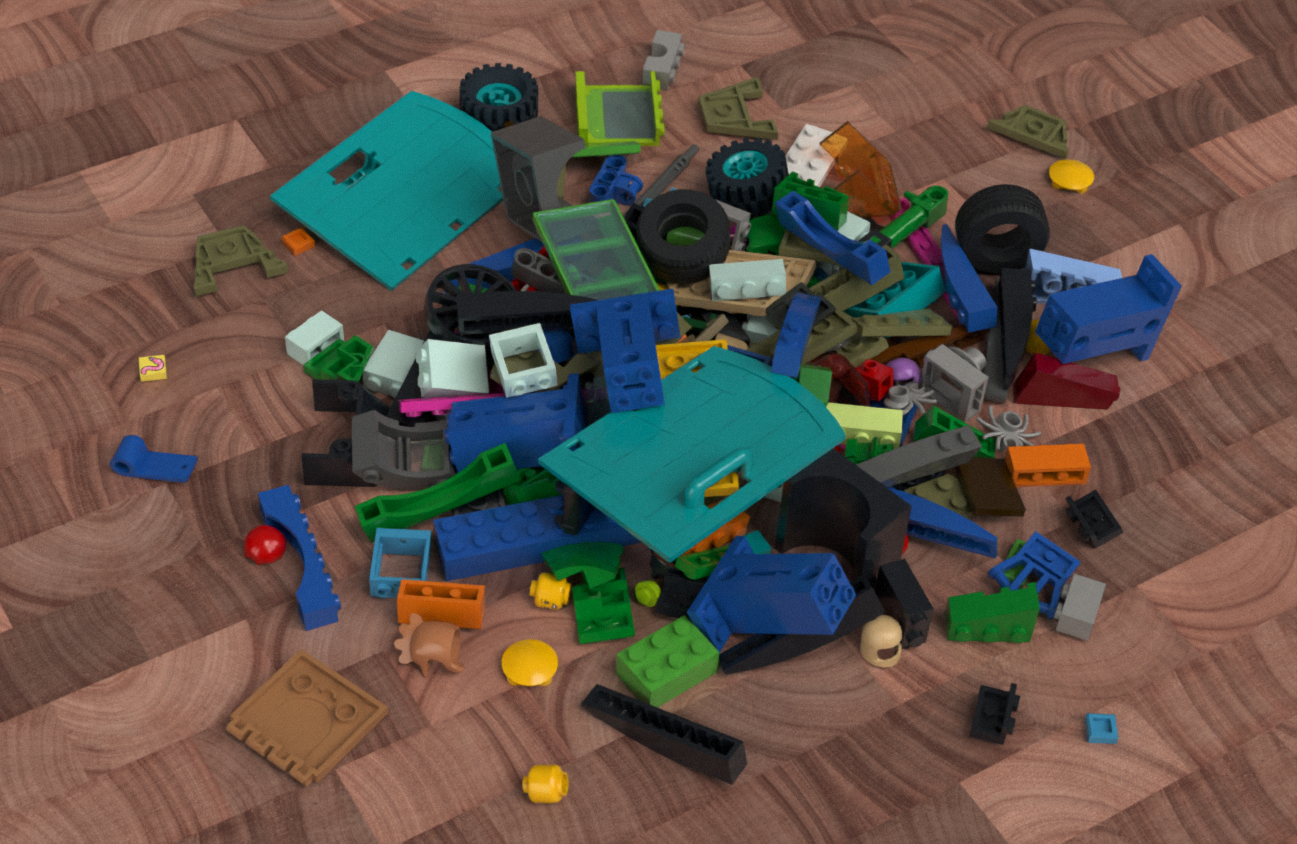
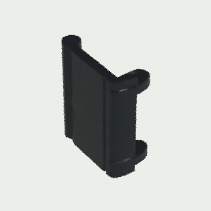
[555,480,595,535]

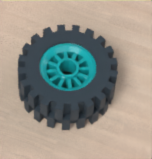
[705,138,789,217]

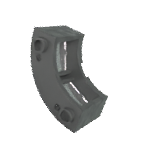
[352,410,457,491]

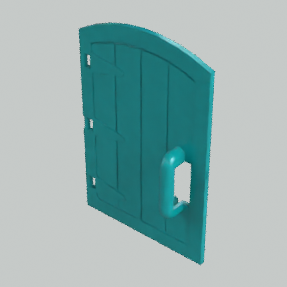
[270,90,503,291]
[538,346,846,563]

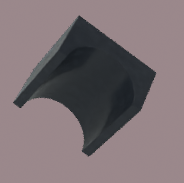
[774,448,912,592]

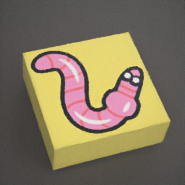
[139,355,167,382]

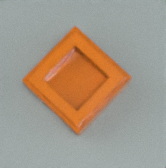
[281,227,315,256]

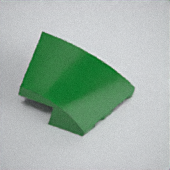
[746,214,786,254]
[303,335,374,382]
[541,541,625,589]
[572,567,635,644]

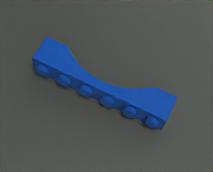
[775,191,890,285]
[258,485,341,631]

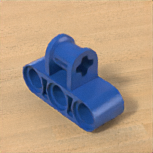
[589,155,643,205]

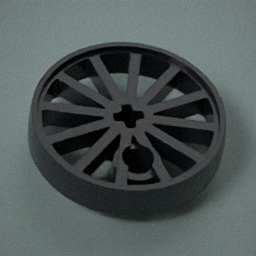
[424,264,516,352]

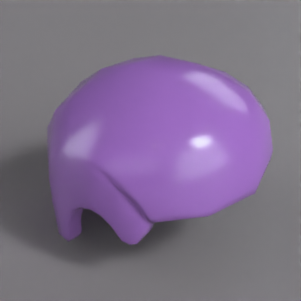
[886,358,921,383]

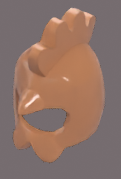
[394,613,464,678]

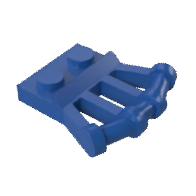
[988,531,1081,619]

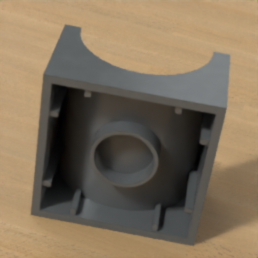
[491,116,599,244]

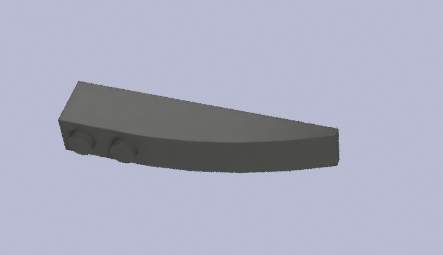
[857,425,982,487]

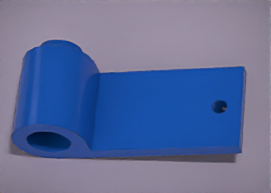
[110,435,198,483]

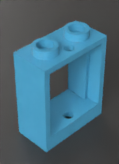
[369,528,432,598]

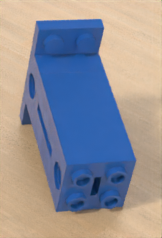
[1035,254,1182,364]
[570,289,681,413]
[444,373,587,473]
[687,536,856,653]

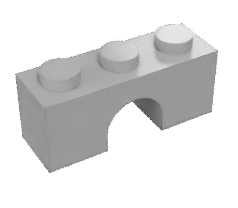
[642,30,685,91]

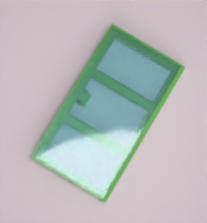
[532,199,660,300]

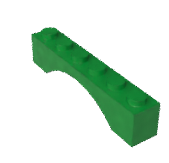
[355,443,521,543]

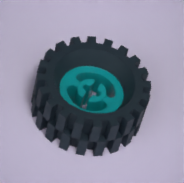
[459,63,538,132]

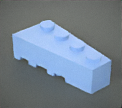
[1025,249,1122,304]

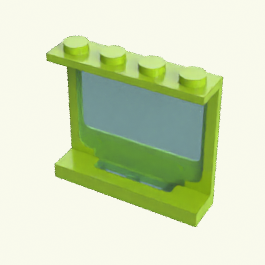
[575,71,664,146]

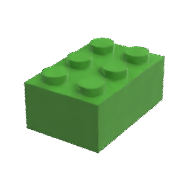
[616,615,719,707]

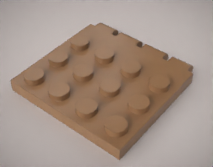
[226,649,388,786]

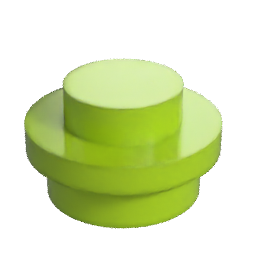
[635,580,661,607]

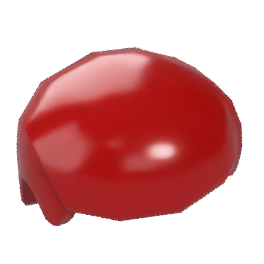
[243,525,286,565]

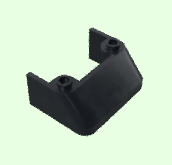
[301,379,390,487]

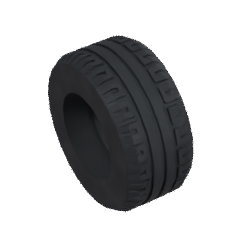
[955,184,1050,274]
[636,189,730,283]

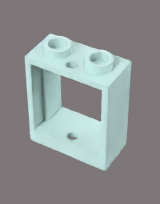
[489,323,558,398]

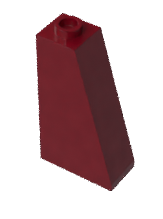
[1013,352,1121,410]

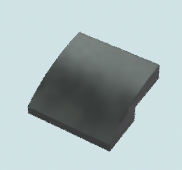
[765,282,836,328]

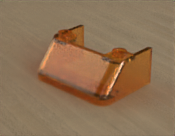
[820,121,902,218]

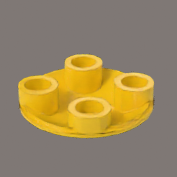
[1049,159,1094,193]
[501,639,558,686]

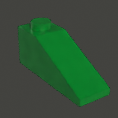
[914,406,996,458]

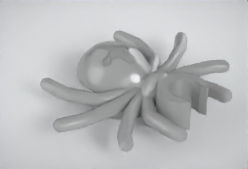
[871,380,937,416]
[976,406,1041,453]

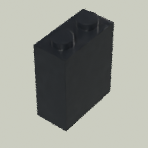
[875,558,934,649]

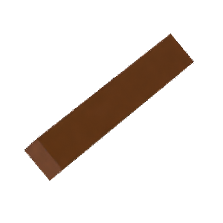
[848,325,985,381]

